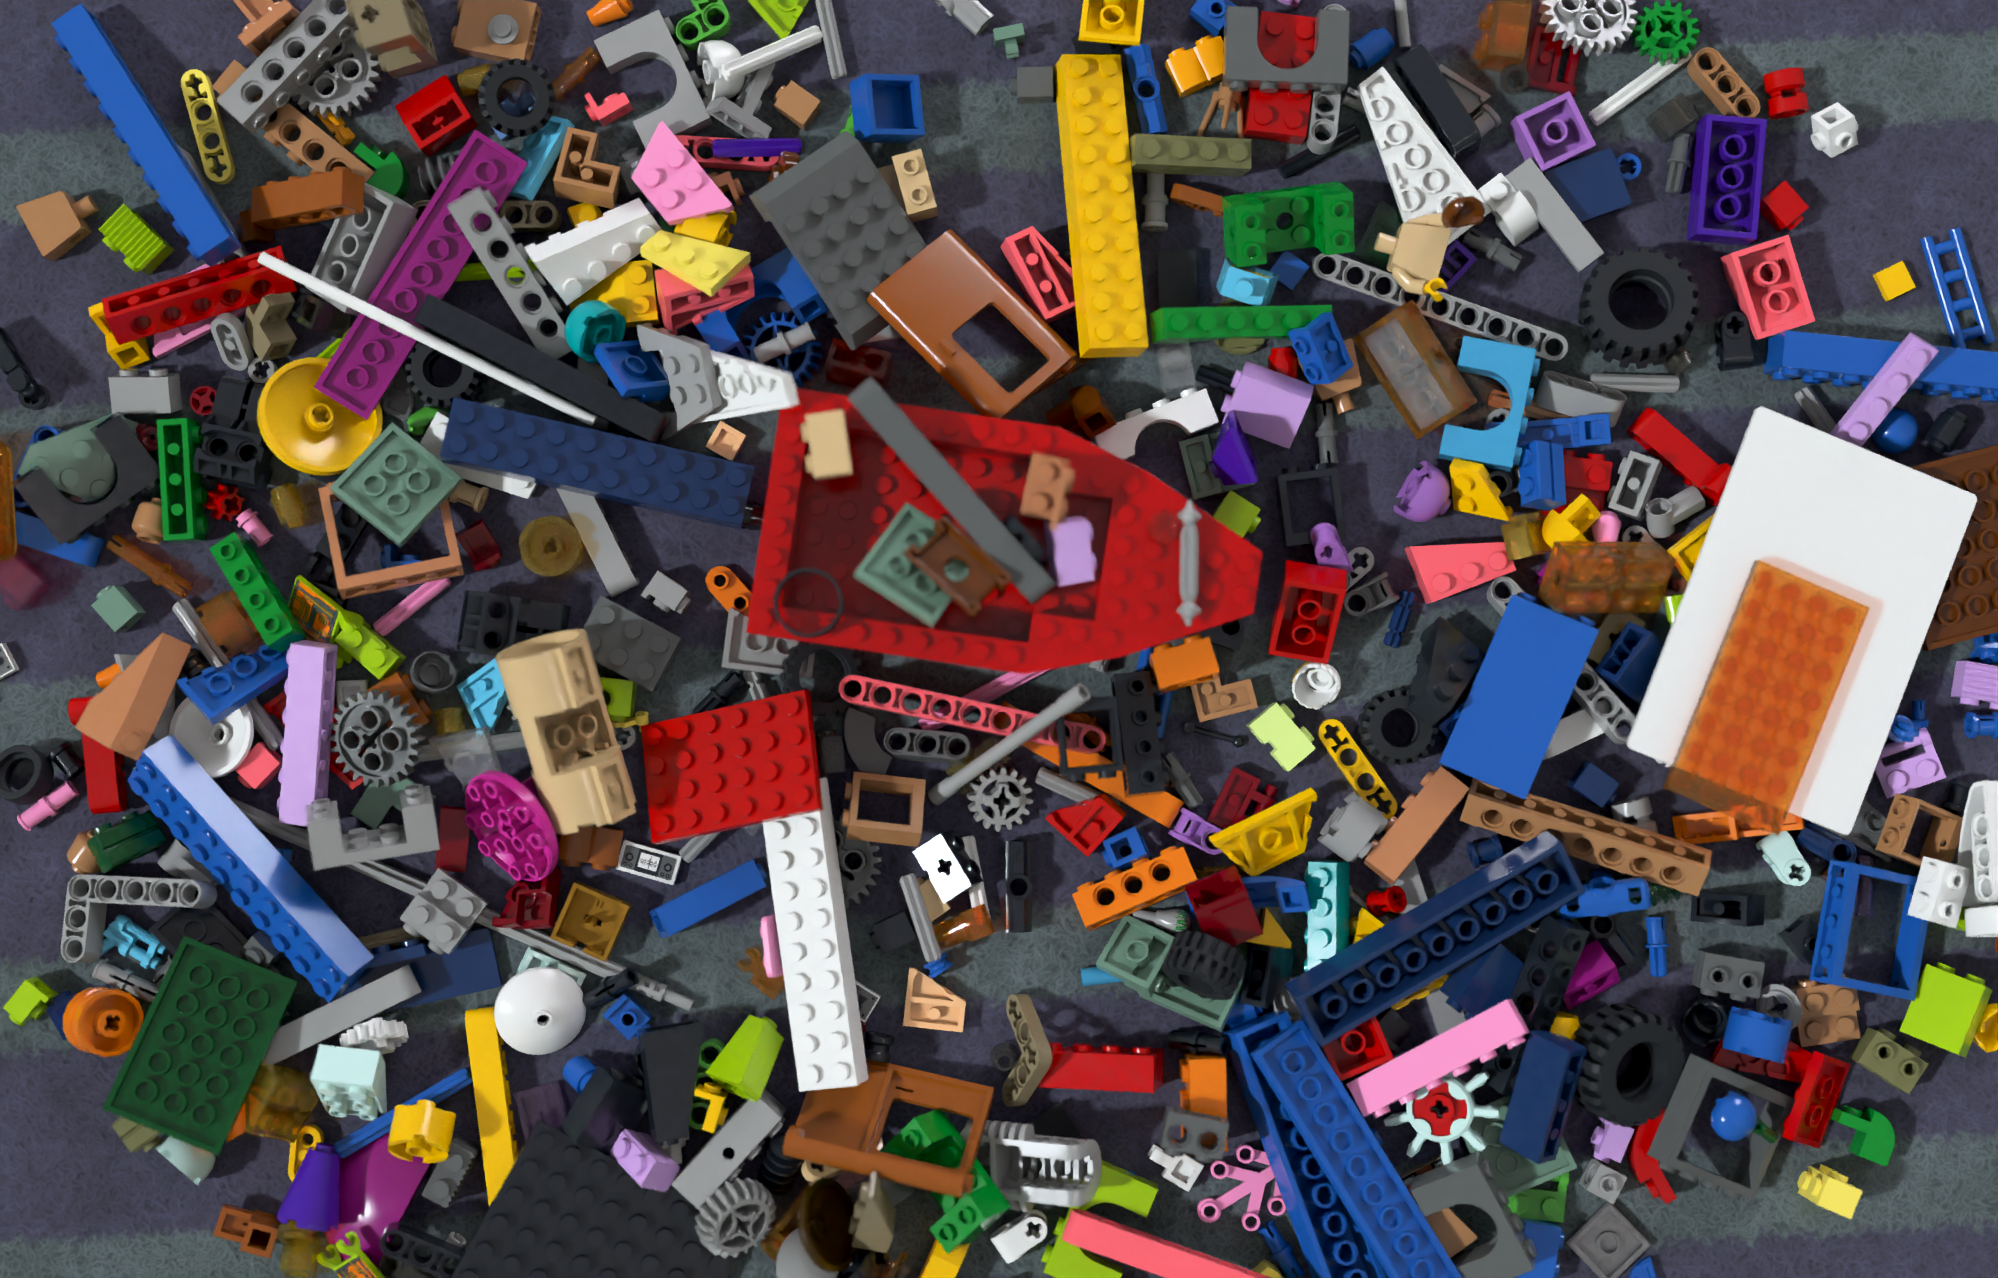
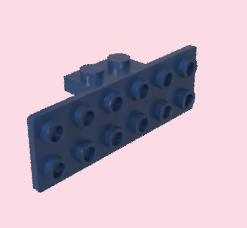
[318,928,502,1015]

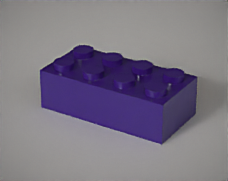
[1687,114,1767,246]

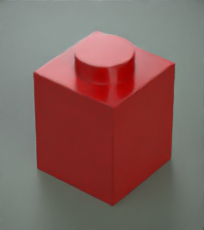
[1759,180,1809,232]

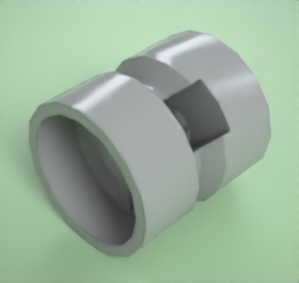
[1610,796,1659,834]

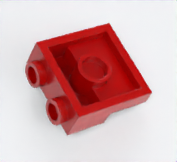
[1541,450,1613,516]

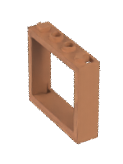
[318,482,464,599]

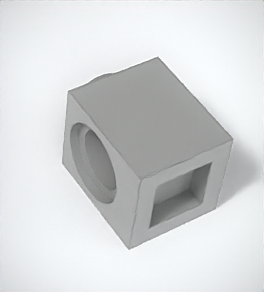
[1579,1157,1628,1204]

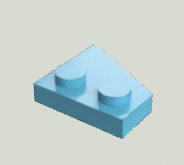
[456,658,508,737]

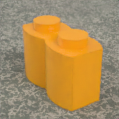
[1164,35,1224,98]

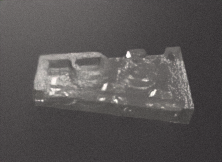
[428,726,502,793]

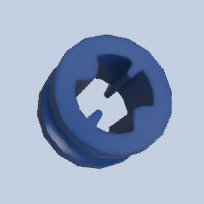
[1616,153,1642,182]
[923,951,953,978]

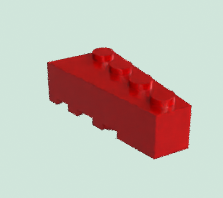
[1037,1042,1164,1093]

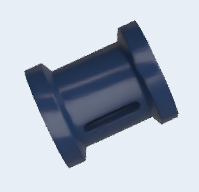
[1466,835,1504,869]

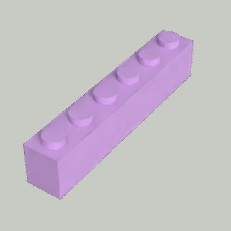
[277,640,338,827]

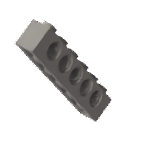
[217,0,357,134]
[447,186,572,359]

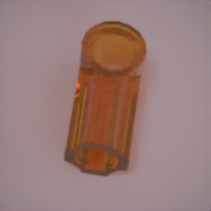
[932,904,995,950]

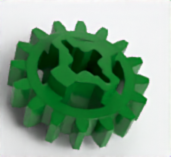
[1631,0,1700,66]

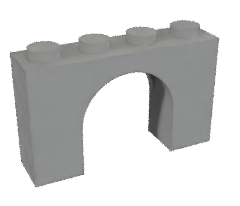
[594,10,714,149]

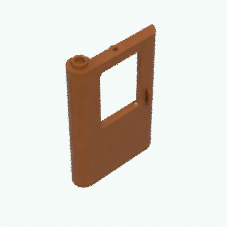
[866,229,1078,419]
[783,1058,994,1198]

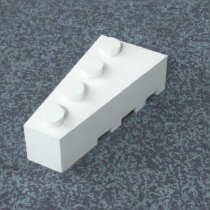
[524,198,662,305]

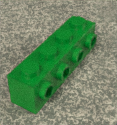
[157,418,209,543]

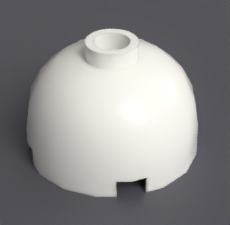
[697,40,749,101]

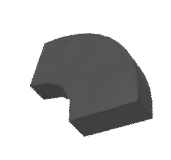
[382,365,415,421]
[844,706,893,775]

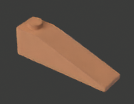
[75,632,192,761]

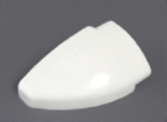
[1957,781,1998,937]

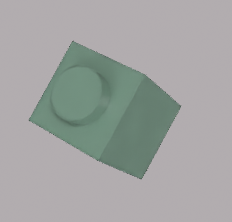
[91,585,147,633]

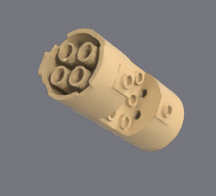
[495,629,637,834]

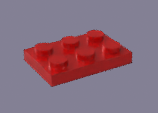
[1782,1051,1851,1149]

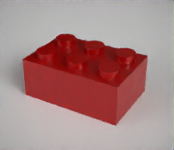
[1268,560,1347,664]

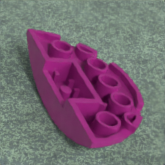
[325,1132,434,1270]

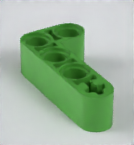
[676,0,732,51]

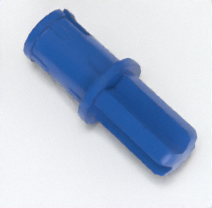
[1645,917,1670,977]

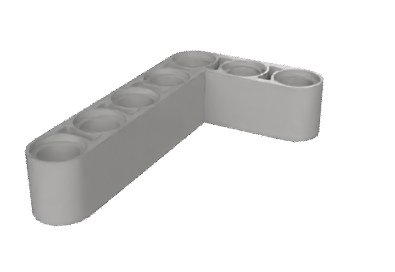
[61,874,217,963]

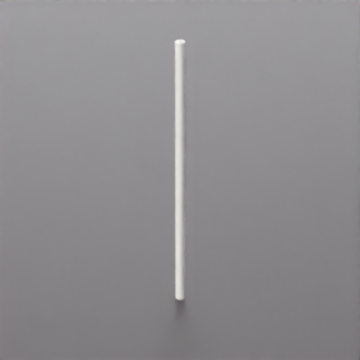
[258,252,597,426]

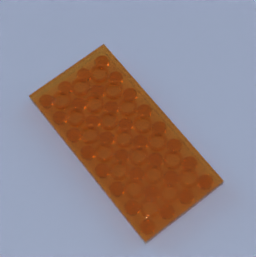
[1663,560,1870,836]

